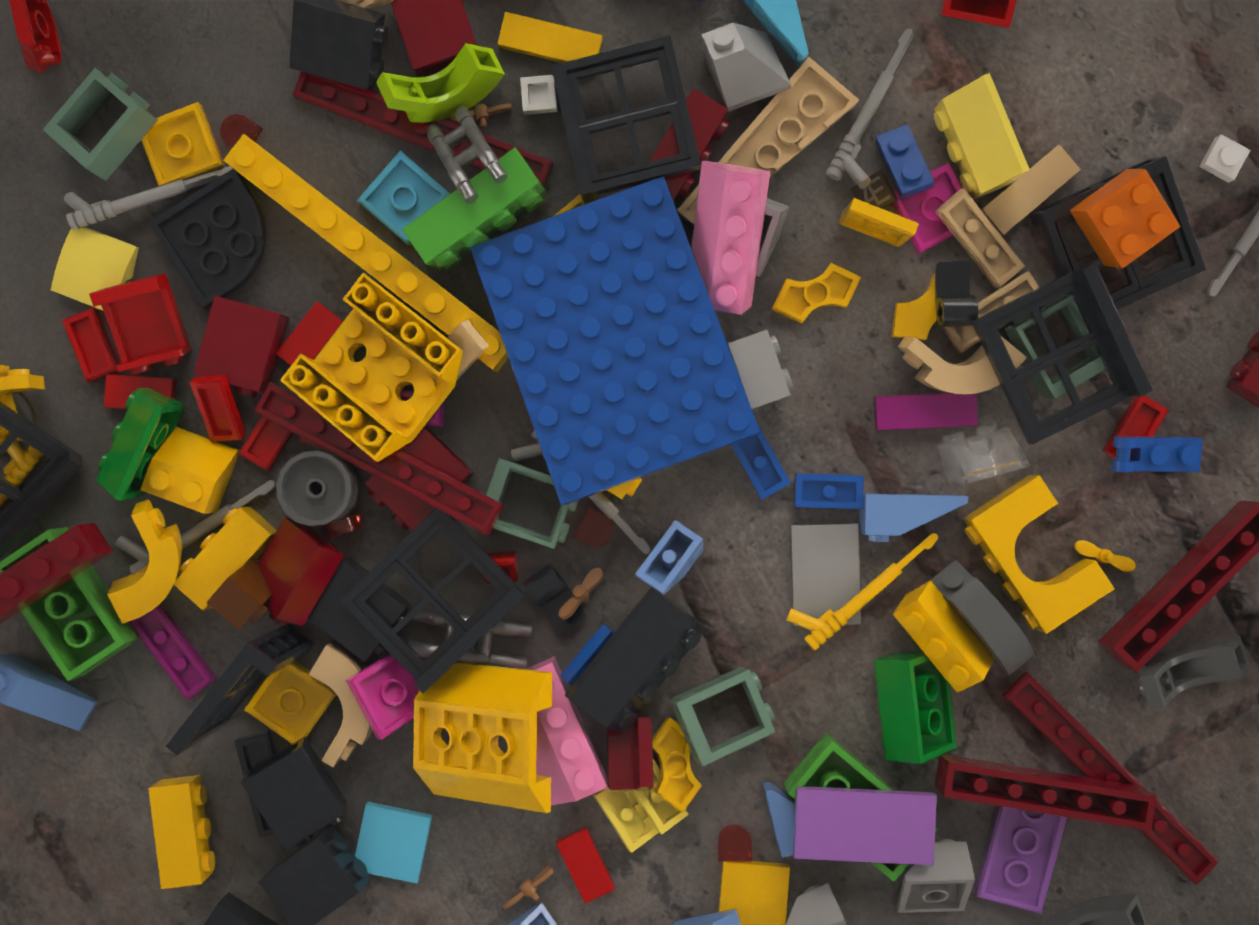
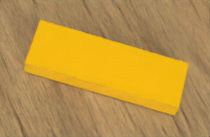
[497,12,603,63]

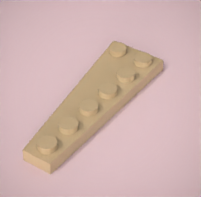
[677,57,859,227]

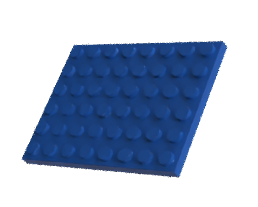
[470,176,760,506]

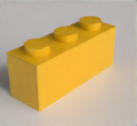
[174,506,277,611]
[893,580,995,693]
[148,775,215,889]

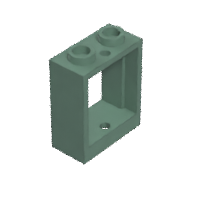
[43,68,157,181]
[1004,294,1106,399]
[486,458,579,549]
[669,667,775,767]

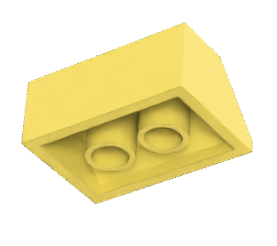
[934,73,1030,200]

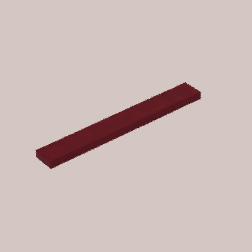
[292,71,553,187]
[254,382,505,536]
[1002,671,1220,885]

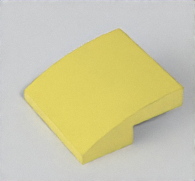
[51,226,139,311]
[593,759,689,853]

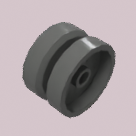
[276,451,362,526]

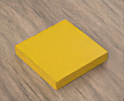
[141,102,225,186]
[838,198,919,247]
[244,661,337,744]
[718,859,790,925]

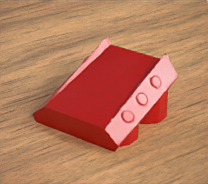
[9,0,62,73]

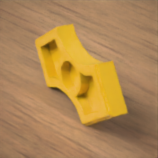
[771,263,861,324]
[891,274,937,341]
[652,717,702,813]

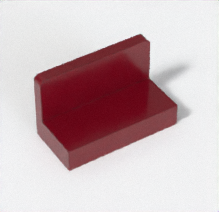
[607,717,654,791]

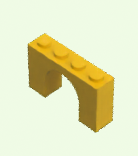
[963,475,1115,634]

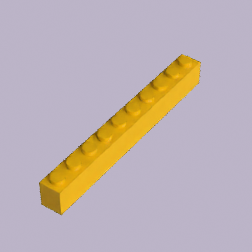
[223,134,509,372]

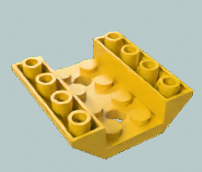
[280,273,464,462]
[413,662,552,813]

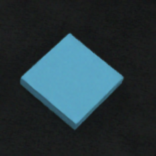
[357,150,450,246]
[355,801,433,884]

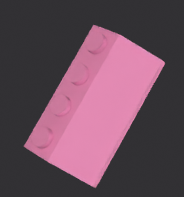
[691,161,771,315]
[527,656,608,805]

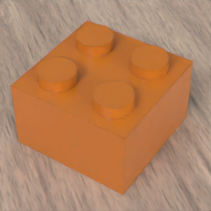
[1069,169,1181,269]

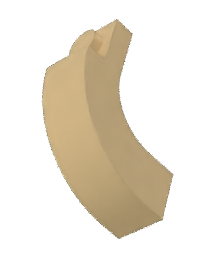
[897,336,1027,395]
[309,641,373,767]

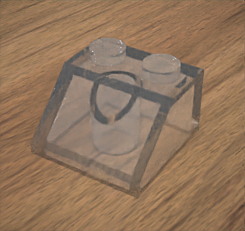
[935,423,1030,485]

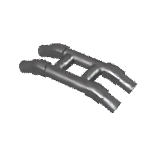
[427,105,508,204]
[408,608,532,669]

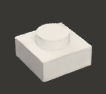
[520,75,557,115]
[1199,134,1251,183]

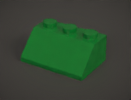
[96,388,186,501]
[874,650,957,764]

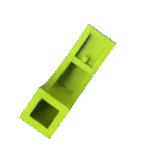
[376,43,505,123]

